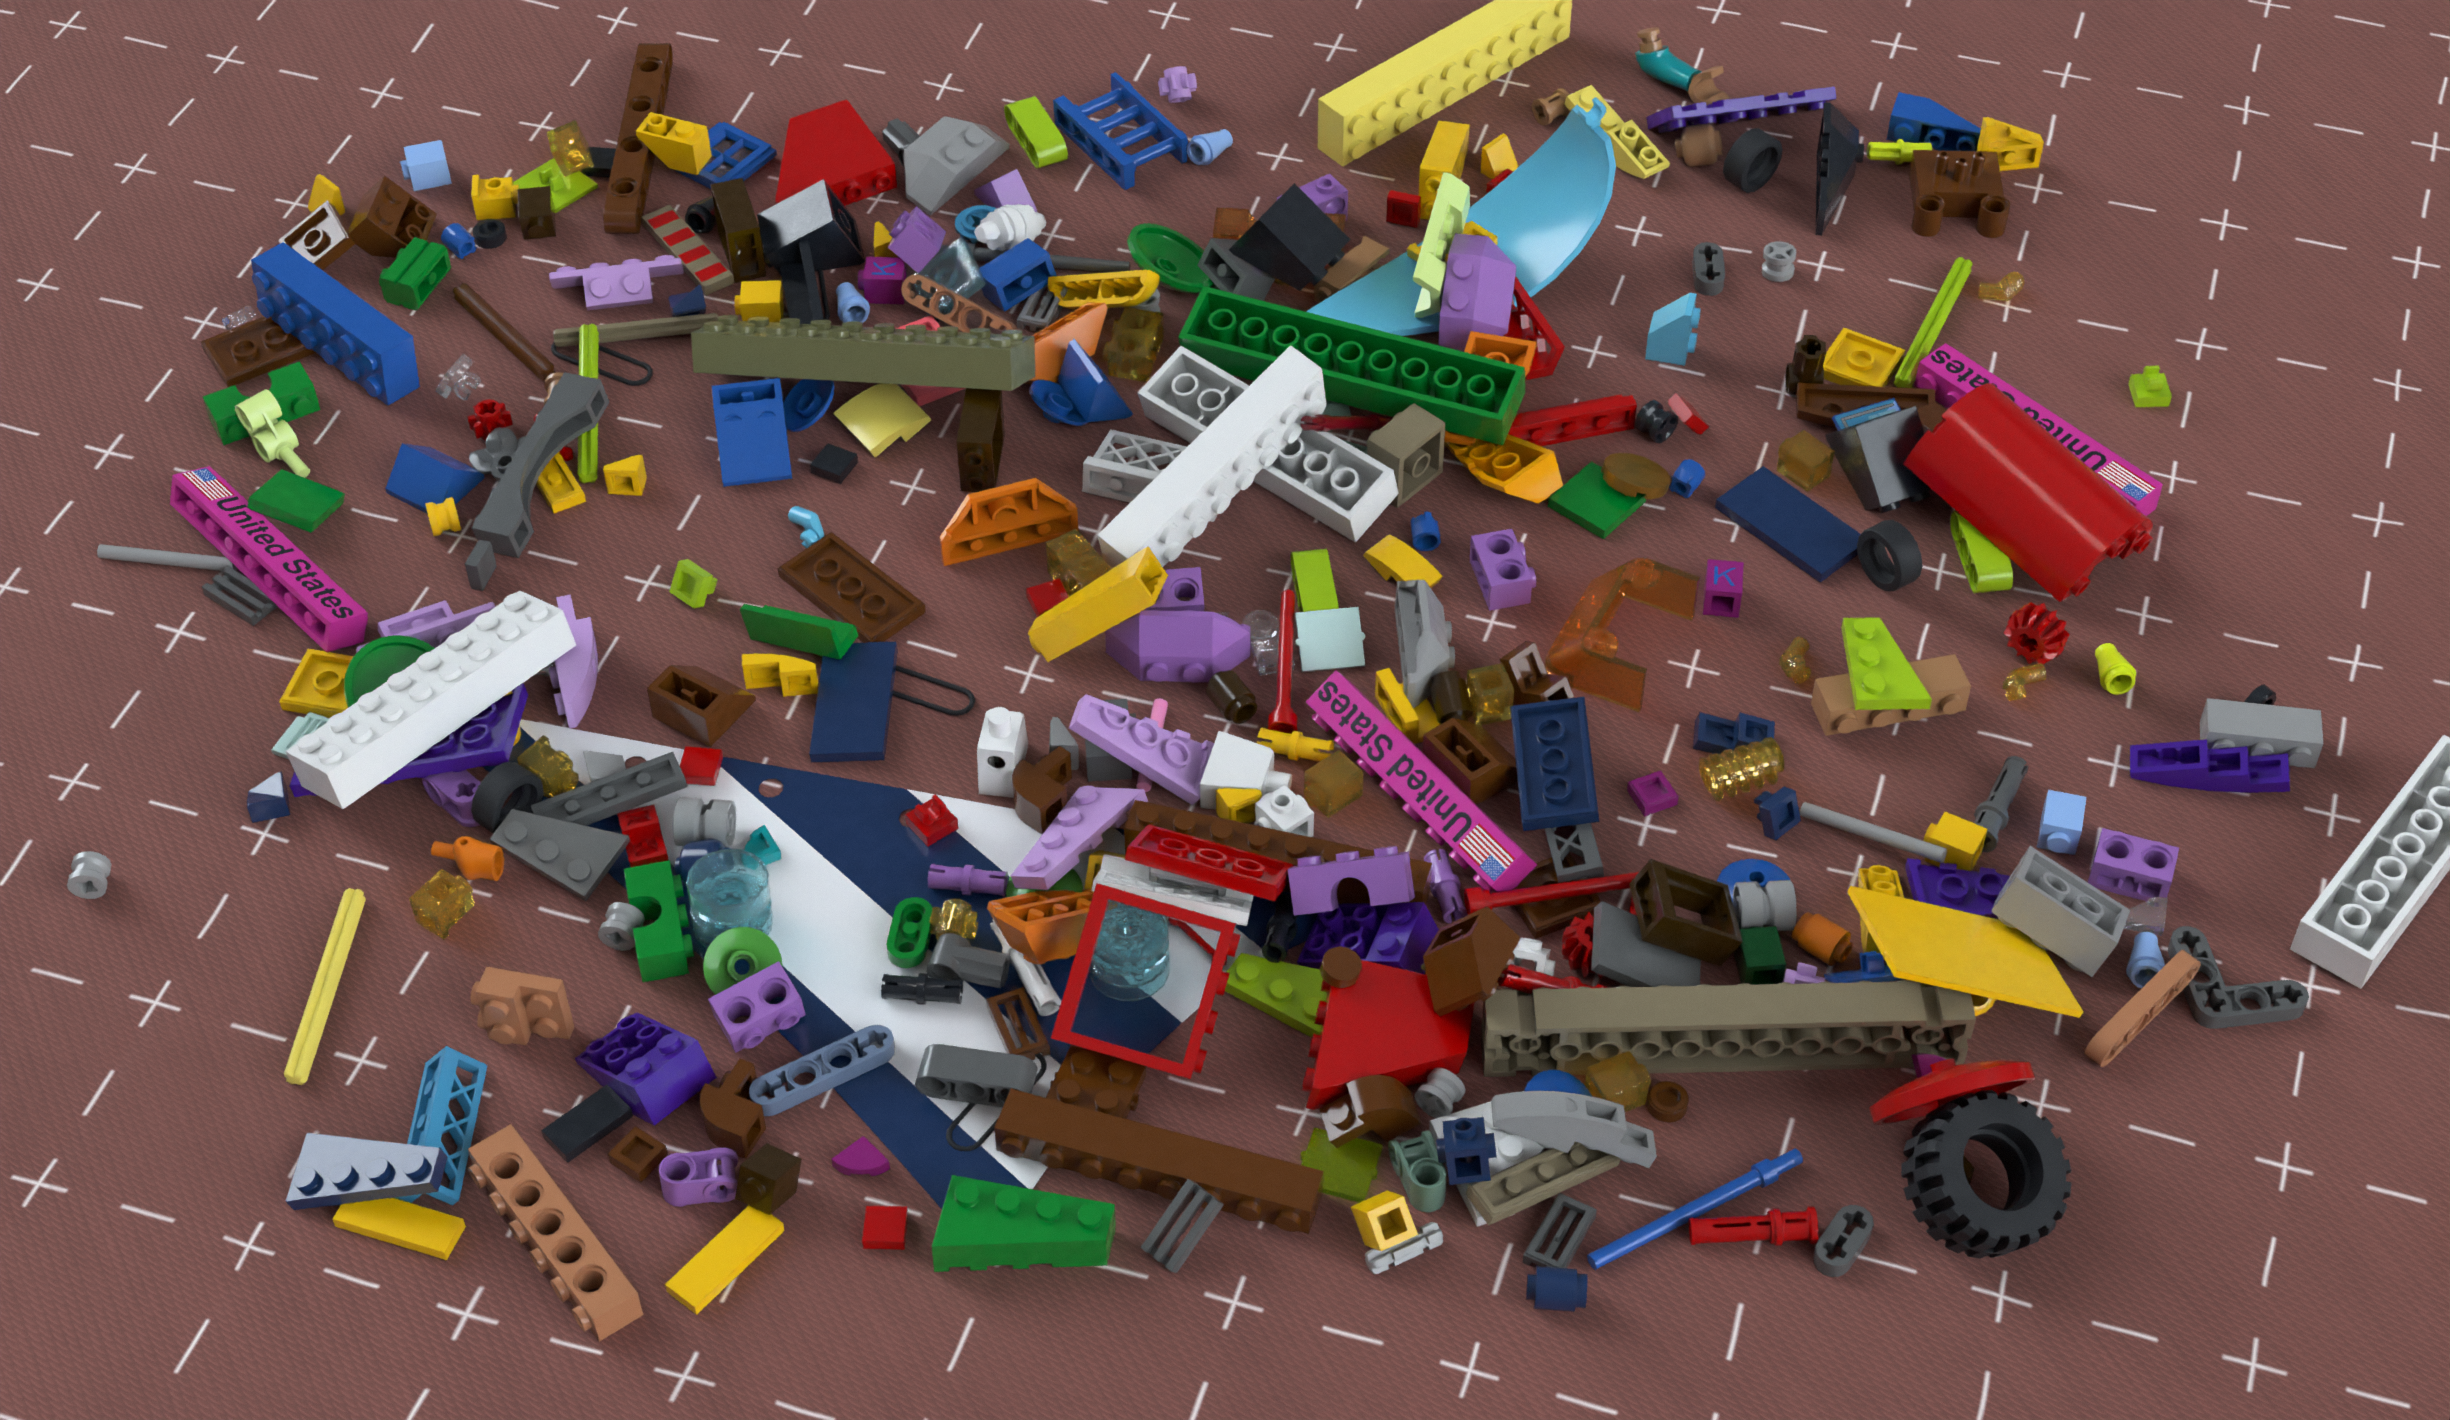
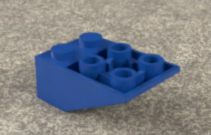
[712,378,792,487]

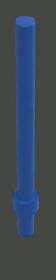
[1587,1148,1803,1270]

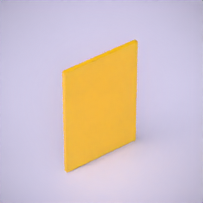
[1847,886,2083,1018]

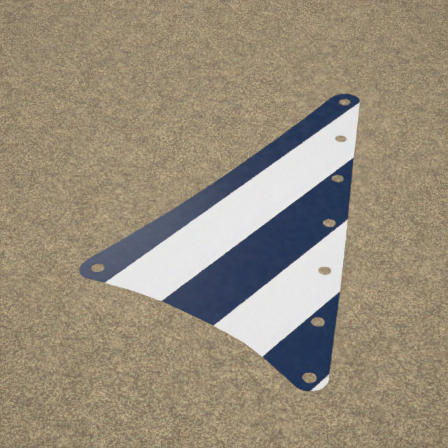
[482,719,1318,1209]

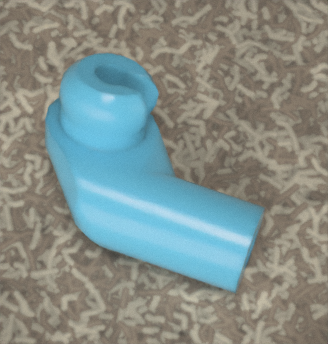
[788,506,825,548]

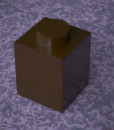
[517,186,556,240]
[735,1143,802,1215]

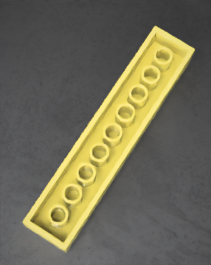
[1318,0,1572,167]

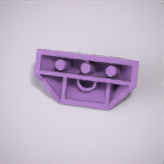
[1438,233,1517,352]
[1105,610,1251,683]

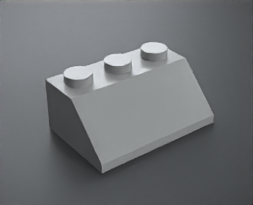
[1991,846,2130,977]

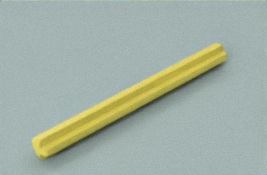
[284,888,366,1085]

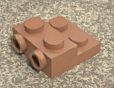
[471,967,574,1045]

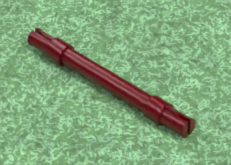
[1300,414,1393,432]

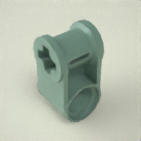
[1388,1130,1447,1212]

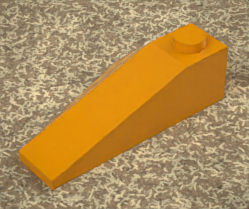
[1444,434,1563,504]

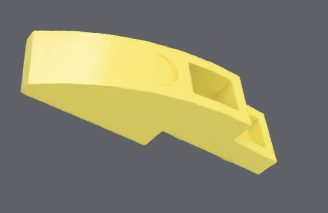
[1564,85,1670,179]

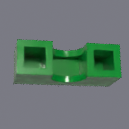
[203,361,321,446]
[624,860,694,982]

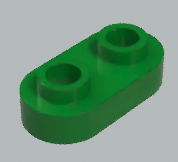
[886,897,934,968]

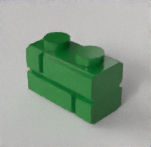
[379,237,451,311]

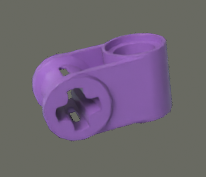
[422,770,480,827]
[659,1148,738,1207]

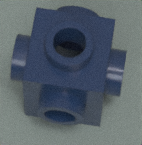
[1436,1117,1497,1185]

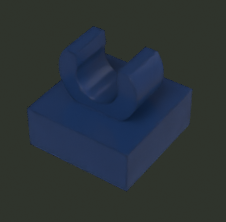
[1753,786,1801,841]

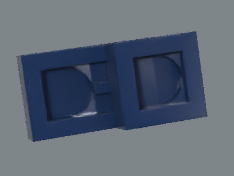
[1693,712,1775,756]

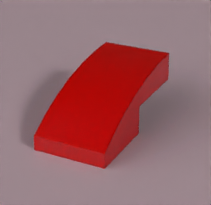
[617,804,669,867]

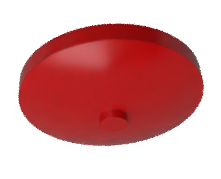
[1869,1058,2035,1125]

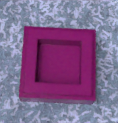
[1627,770,1679,817]

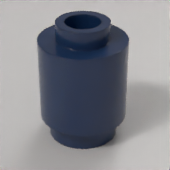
[1526,1266,1588,1312]

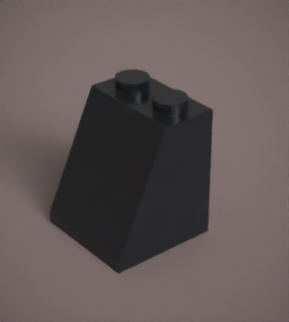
[757,179,865,275]
[1229,183,1351,291]
[1825,406,1931,513]

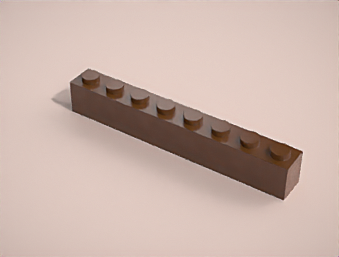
[1124,800,1432,905]
[994,1089,1324,1234]

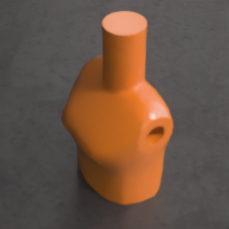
[431,836,504,881]

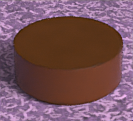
[1320,947,1362,988]
[1647,1081,1689,1123]

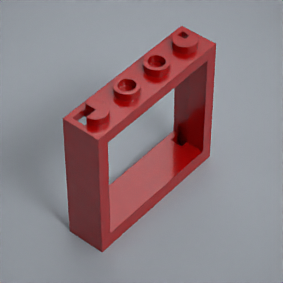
[1051,883,1241,1079]

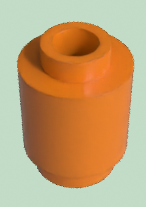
[1792,912,1853,966]

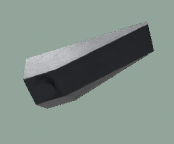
[1815,102,1864,236]

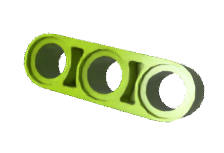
[1004,96,1068,169]
[1950,511,2013,593]
[1291,548,1339,612]

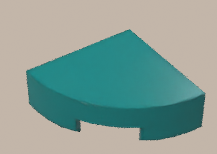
[742,825,782,873]

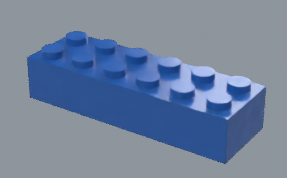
[251,242,420,406]

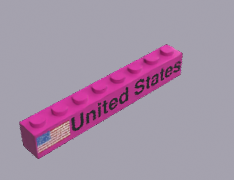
[1914,343,2163,516]
[170,466,368,652]
[1306,670,1537,893]

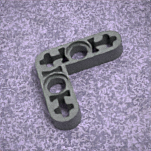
[2168,926,2309,1029]

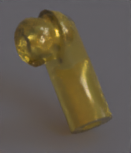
[1978,272,2025,301]
[1779,636,1811,684]
[2002,663,2046,701]

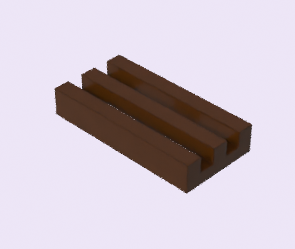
[986,987,1050,1060]

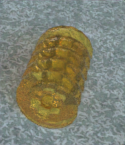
[1699,737,1784,802]

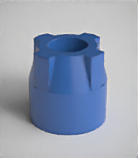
[441,223,477,259]
[1669,459,1705,498]
[1410,512,1441,551]

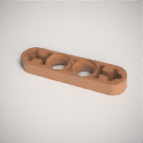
[901,274,1018,334]
[2085,950,2201,1067]

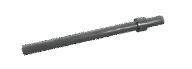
[935,243,1130,273]

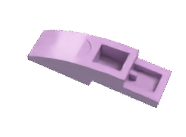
[549,594,598,728]

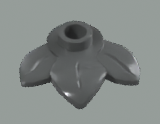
[469,427,523,481]

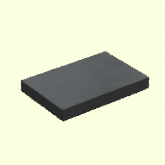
[1591,901,1701,987]

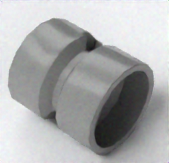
[673,797,736,849]
[1733,880,1797,931]

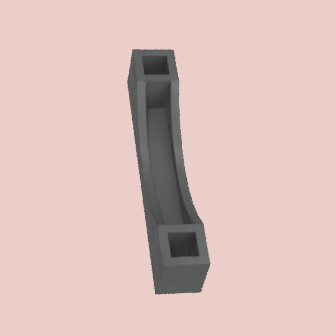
[472,372,609,558]

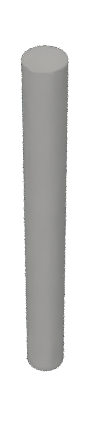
[97,544,237,571]
[1800,802,1947,863]

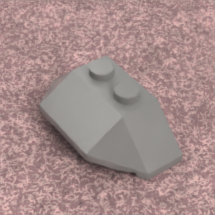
[903,116,1010,216]
[1394,580,1455,709]

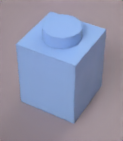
[400,140,452,191]
[2037,789,2086,855]

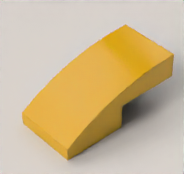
[1363,534,1443,588]
[742,653,819,697]

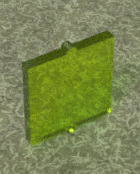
[1301,1127,1383,1203]

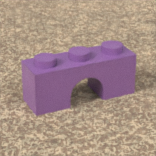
[1288,846,1415,916]

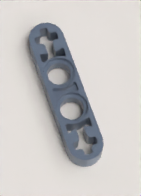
[749,1025,895,1116]

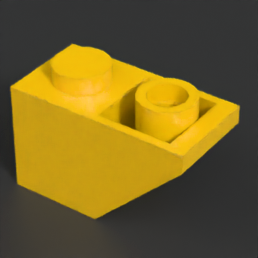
[636,112,712,175]

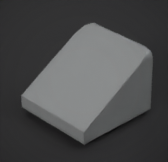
[1049,717,1079,770]
[583,751,626,782]

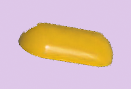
[1048,270,1160,310]

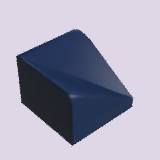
[668,284,706,317]
[247,771,290,823]

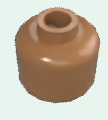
[1675,123,1723,167]

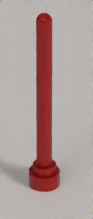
[1268,589,1298,734]
[1464,871,1640,915]

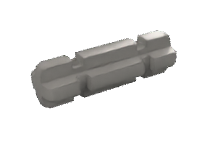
[1365,1222,1443,1274]

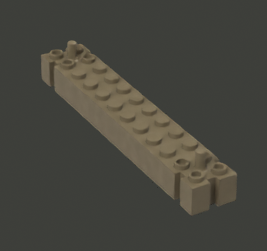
[1480,980,1976,1077]

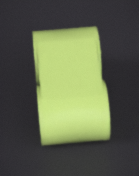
[235,389,310,478]

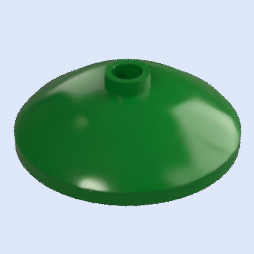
[1127,223,1214,294]
[344,635,435,708]

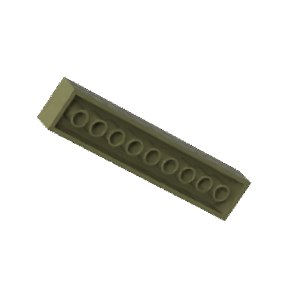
[691,315,1036,391]

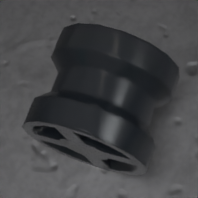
[1635,400,1679,443]

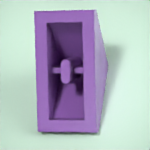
[974,169,1037,212]

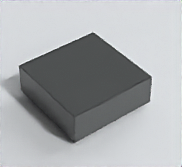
[465,540,497,591]

